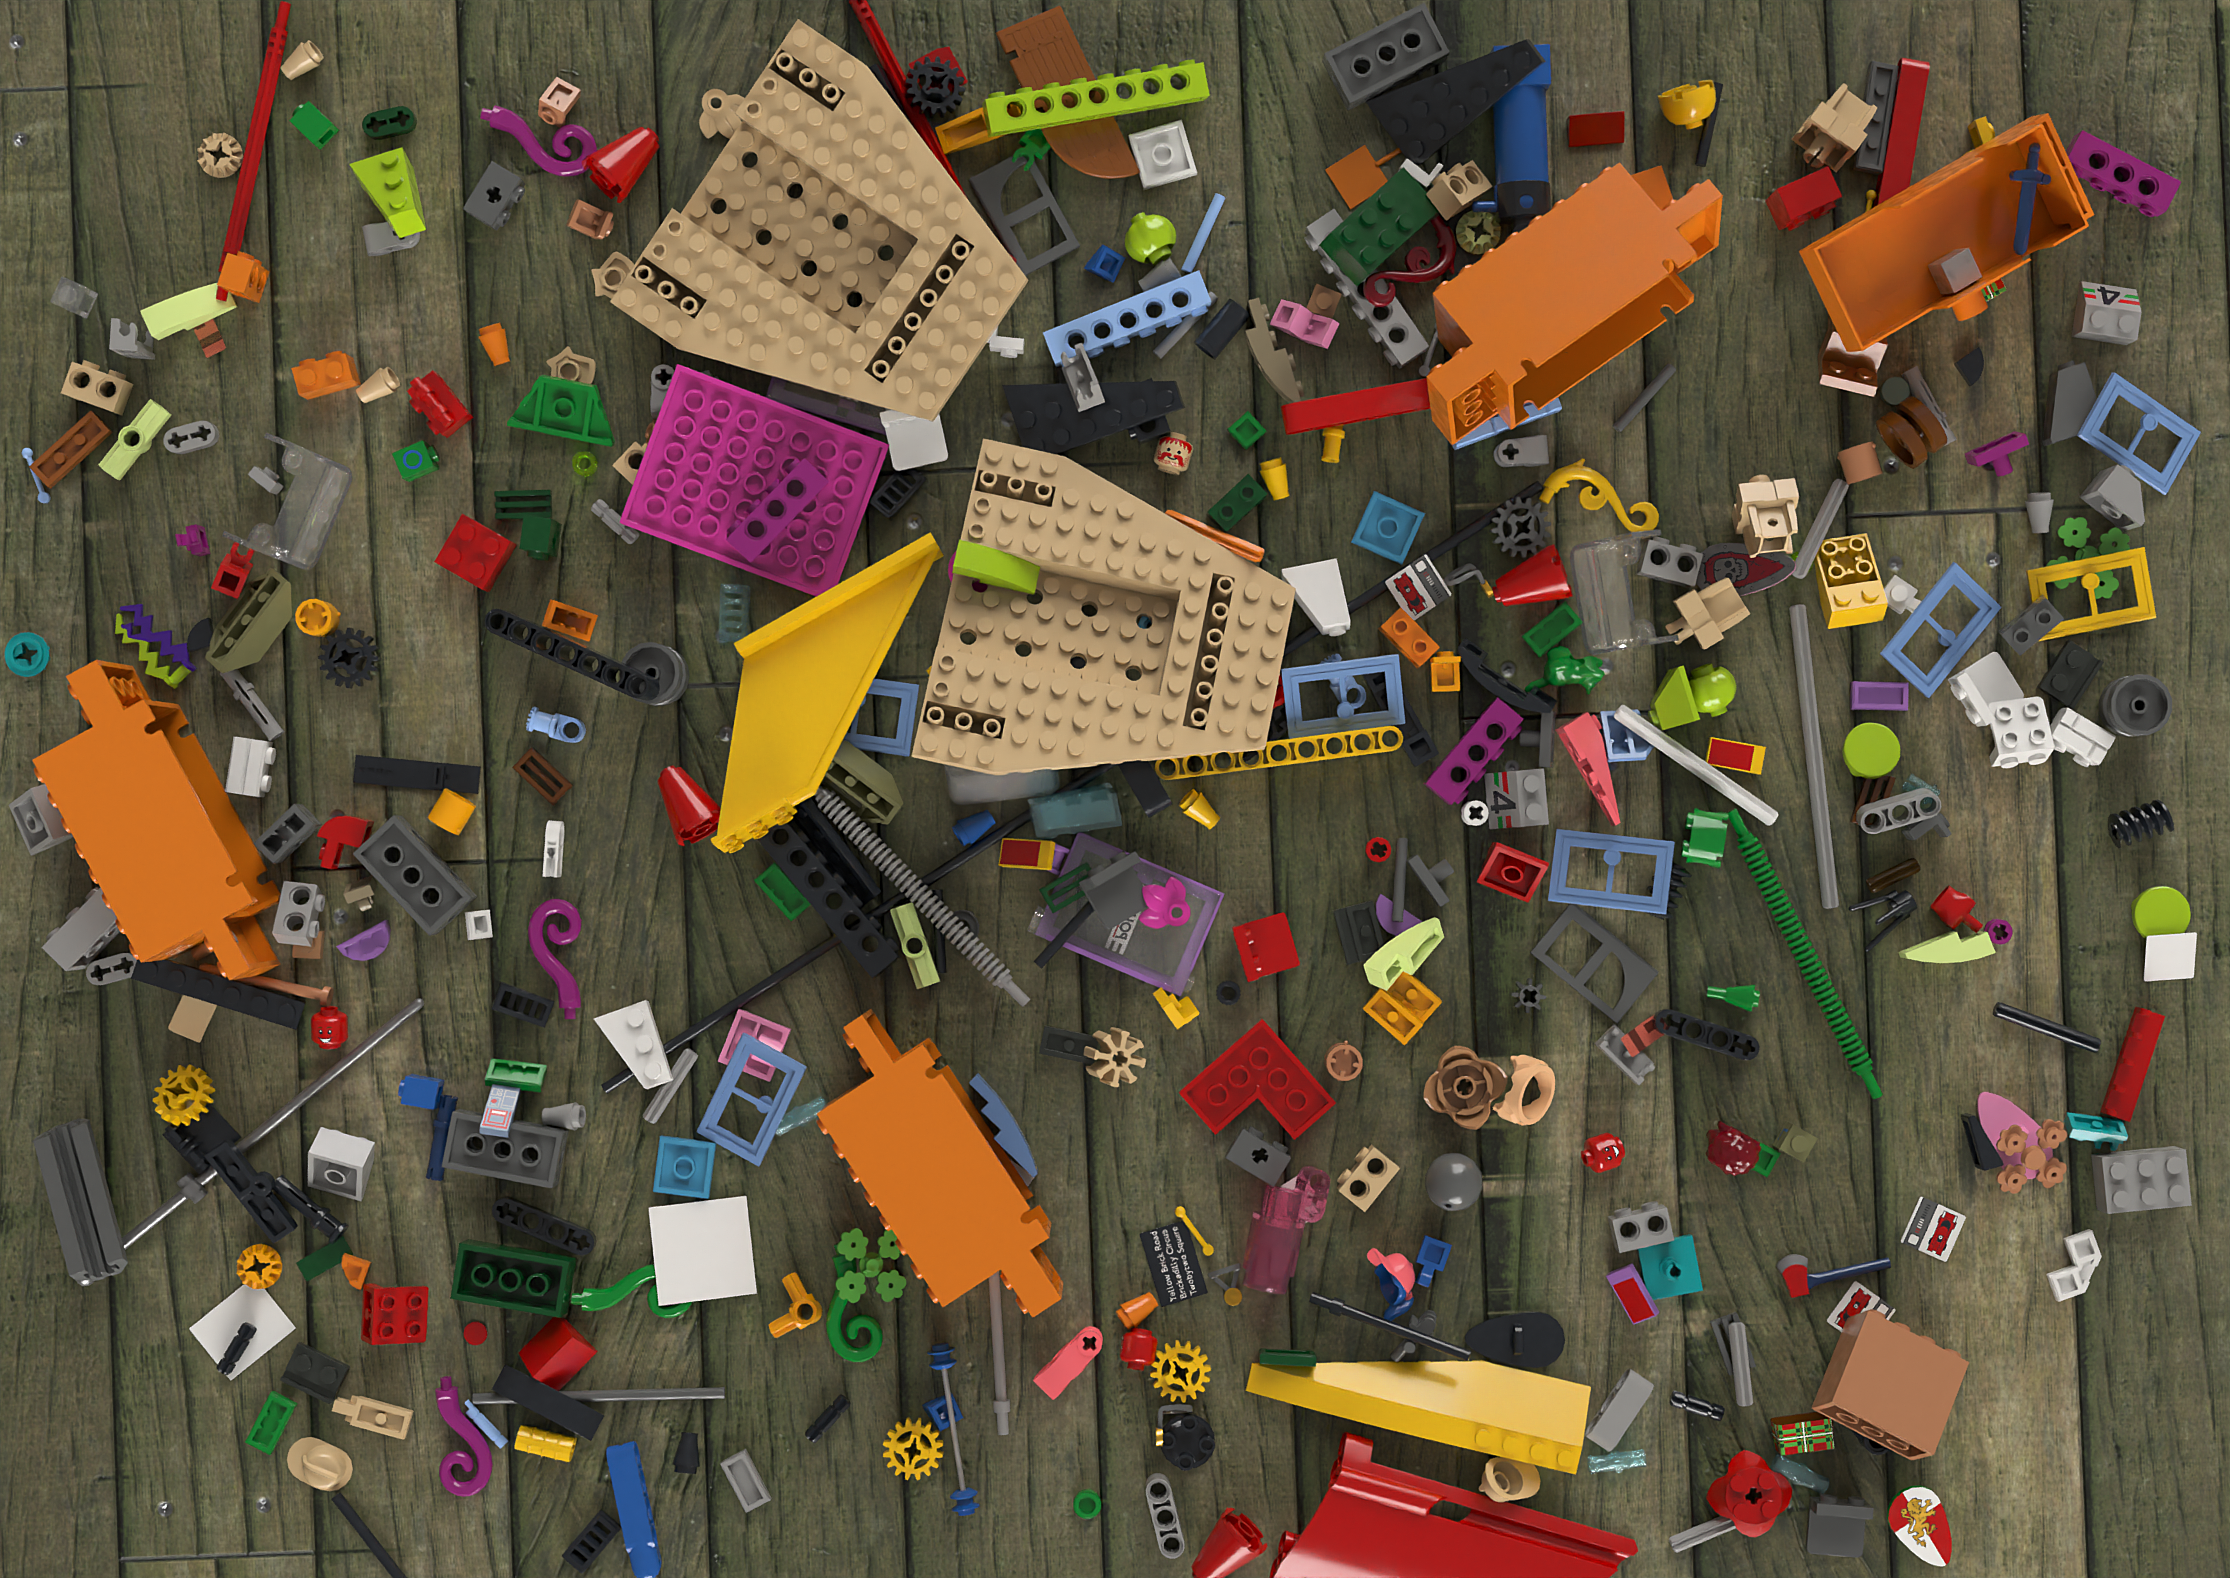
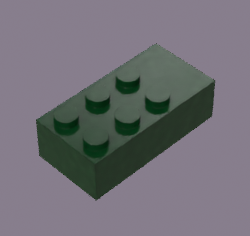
[1319,167,1438,286]
[450,1239,577,1318]

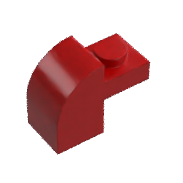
[317,816,374,869]

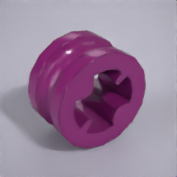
[1984,919,2013,945]

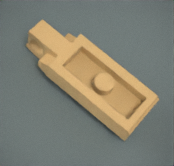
[332,1395,414,1439]

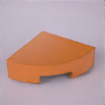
[342,1253,372,1290]

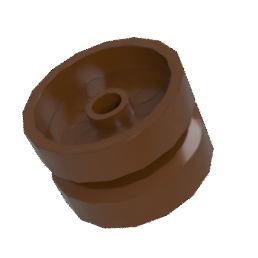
[1876,396,1948,469]

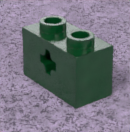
[1206,474,1267,533]
[519,515,562,561]

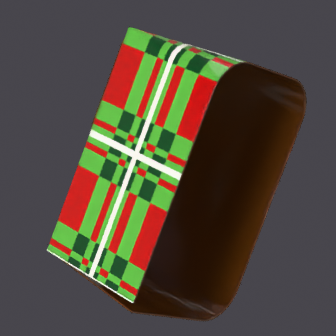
[1770,1412,1834,1456]

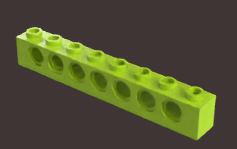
[982,59,1210,137]

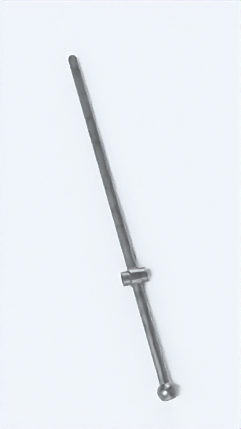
[76,998,424,1286]

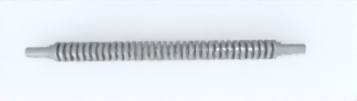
[815,786,1031,1007]

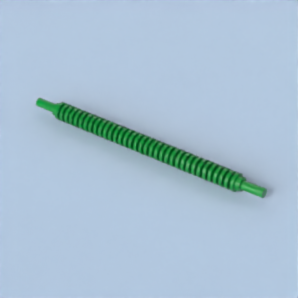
[1727,808,1883,1099]

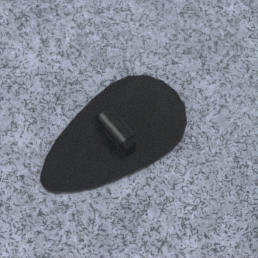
[1464,1311,1565,1368]

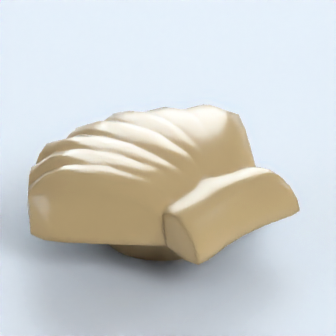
[591,252,634,299]
[546,346,596,384]

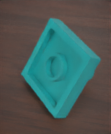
[1637,1234,1703,1300]

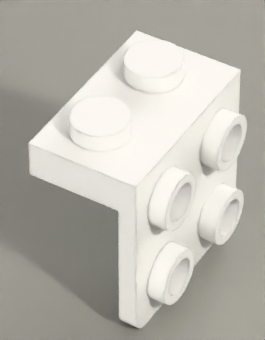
[879,408,948,471]
[1948,652,2024,727]
[1988,697,2055,768]

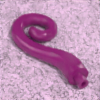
[480,105,597,177]
[528,899,582,1019]
[435,1376,493,1497]

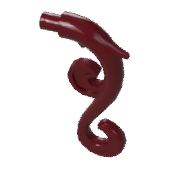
[1363,215,1457,307]

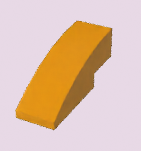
[935,104,1021,154]

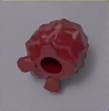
[1706,1121,1761,1176]

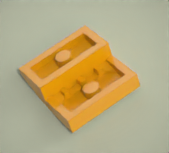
[1363,972,1442,1046]

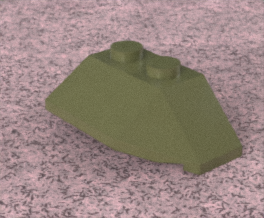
[205,568,292,673]
[820,740,903,825]

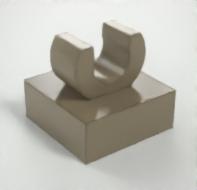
[343,875,377,911]

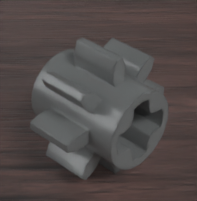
[1510,978,1546,1013]

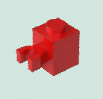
[211,541,255,599]

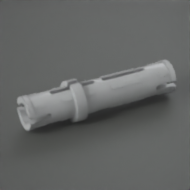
[1901,366,1957,447]
[220,669,285,742]

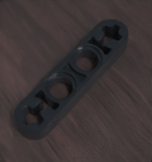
[1652,1009,1760,1060]
[492,1196,597,1255]

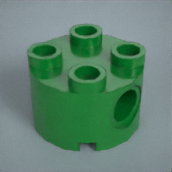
[1681,808,1728,868]

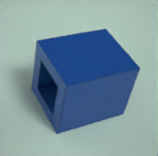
[398,1074,445,1110]

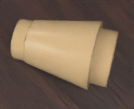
[281,40,324,80]
[356,367,400,403]

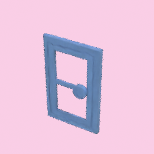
[2077,373,2201,495]
[1880,562,2001,698]
[1281,654,1405,739]
[843,679,919,756]
[1548,829,1675,914]
[697,1033,807,1166]

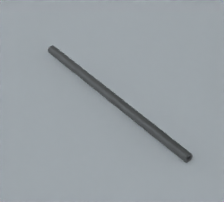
[472,1387,725,1405]

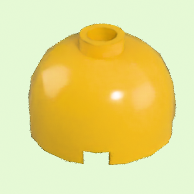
[1658,80,1716,129]

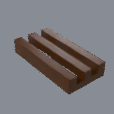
[512,747,573,806]
[1850,775,1896,825]

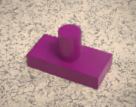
[1964,431,2029,477]

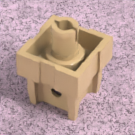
[1792,83,1878,172]
[1732,475,1799,558]
[1665,578,1750,650]

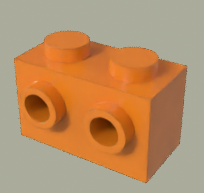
[291,351,361,400]

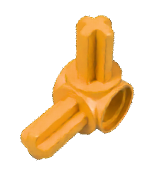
[769,1272,823,1338]

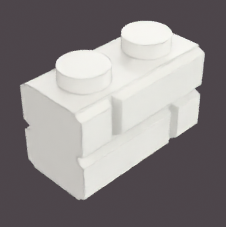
[2050,708,2116,767]
[225,737,276,797]

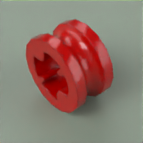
[1365,837,1391,862]

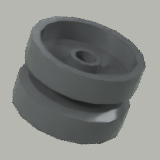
[619,642,690,706]
[2099,675,2172,737]

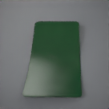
[296,1236,353,1281]

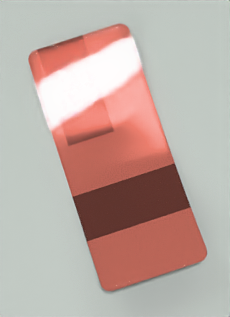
[193,319,226,358]
[1621,1014,1667,1057]

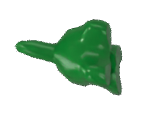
[1524,646,1605,695]

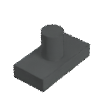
[1520,711,1556,768]
[1407,854,1454,907]

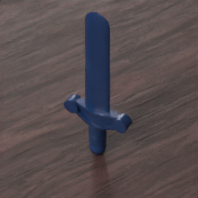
[2009,142,2051,255]

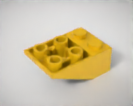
[1814,533,1888,629]

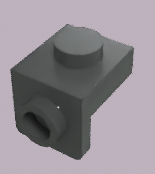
[1901,813,1951,840]

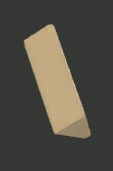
[168,995,217,1042]

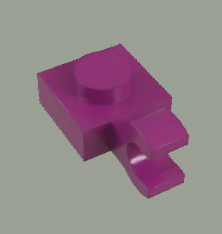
[175,524,210,556]

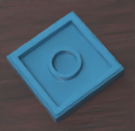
[1351,491,1425,565]
[653,1135,716,1199]

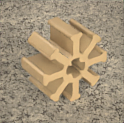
[1083,1027,1146,1087]

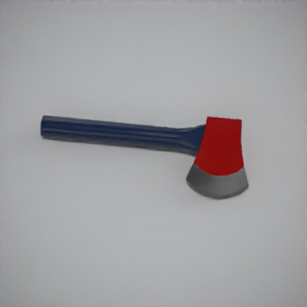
[1776,1254,1891,1298]

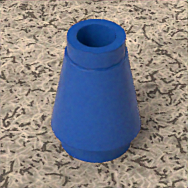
[952,809,995,846]

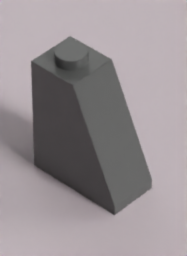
[2042,360,2105,446]

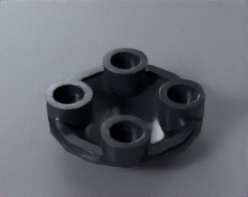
[1161,1414,1215,1471]

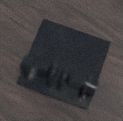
[162,1103,241,1175]

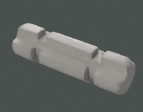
[591,499,639,544]

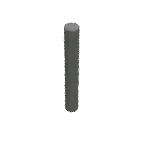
[1612,363,1676,433]
[1392,838,1408,922]

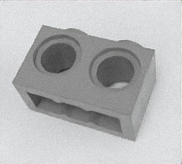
[1636,537,1703,588]
[272,881,325,947]
[1608,1201,1674,1253]

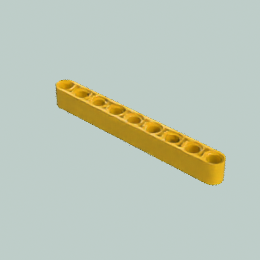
[1155,726,1403,780]

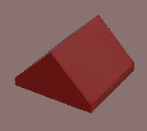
[1477,842,1549,902]
[518,1316,598,1391]

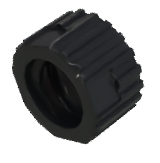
[1216,980,1241,1006]

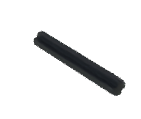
[1993,1002,2101,1053]

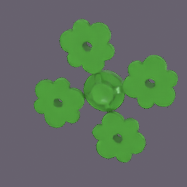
[2047,517,2130,599]
[835,1228,906,1303]

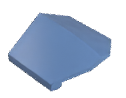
[1599,709,1654,762]

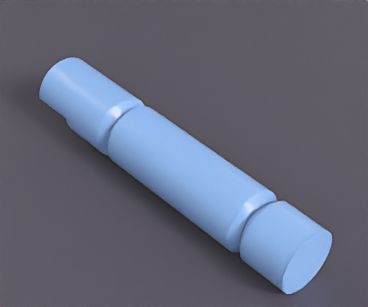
[464,1399,508,1449]

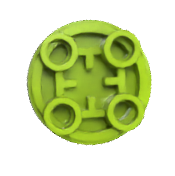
[1842,723,1900,779]
[2131,886,2191,939]

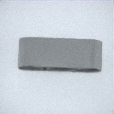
[1856,788,1941,834]
[1585,1369,1654,1452]
[1145,1473,1184,1559]

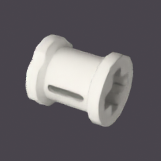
[1461,801,1489,826]

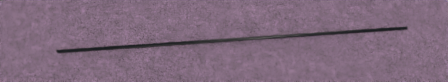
[601,481,1543,1094]

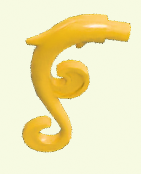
[1539,458,1659,535]

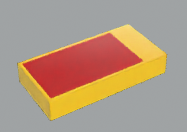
[1705,737,1766,775]
[998,838,1055,870]

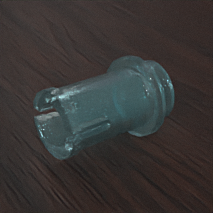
[1902,773,1941,804]

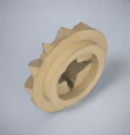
[197,133,243,178]

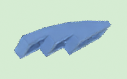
[969,1073,1038,1178]

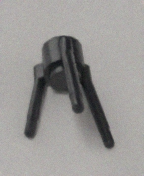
[1848,890,1917,952]

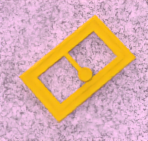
[2026,547,2156,641]

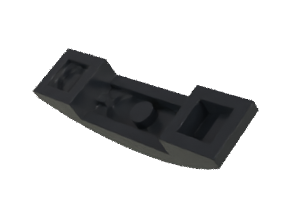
[1457,638,1557,713]
[1362,671,1439,767]
[491,1365,604,1441]

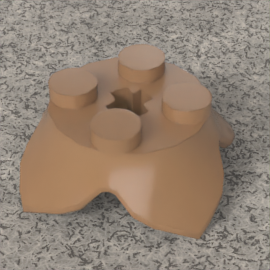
[1423,1046,1508,1130]

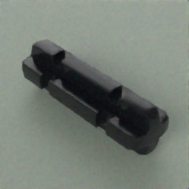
[216,1322,257,1375]
[1669,1391,1725,1421]
[805,1394,851,1443]

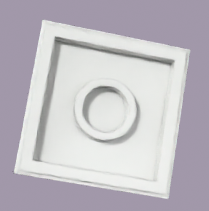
[1128,120,1197,190]

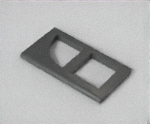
[969,156,1080,276]
[1530,903,1659,1023]

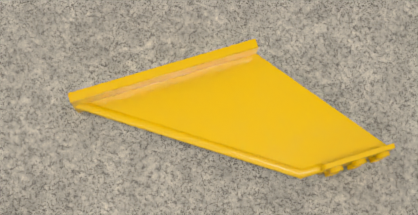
[710,532,944,853]

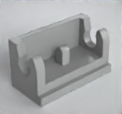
[109,318,155,360]
[1061,343,1105,412]
[1594,1024,1655,1085]

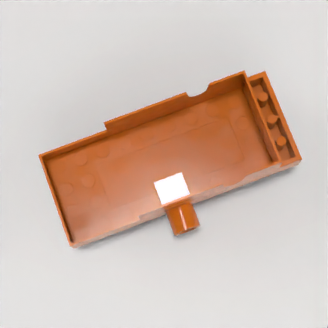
[1799,113,2094,352]

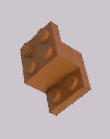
[1818,313,1888,397]

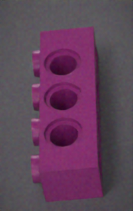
[2066,130,2181,217]
[726,458,829,563]
[1423,698,1523,805]

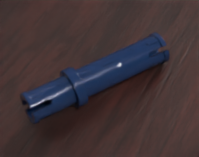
[425,1095,458,1181]

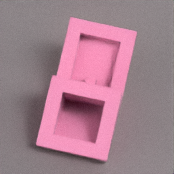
[1270,299,1339,349]

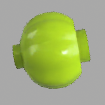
[1124,212,1176,265]
[1688,663,1736,717]

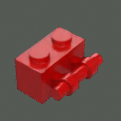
[407,370,473,438]

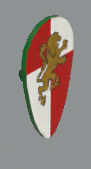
[1887,1485,1952,1567]

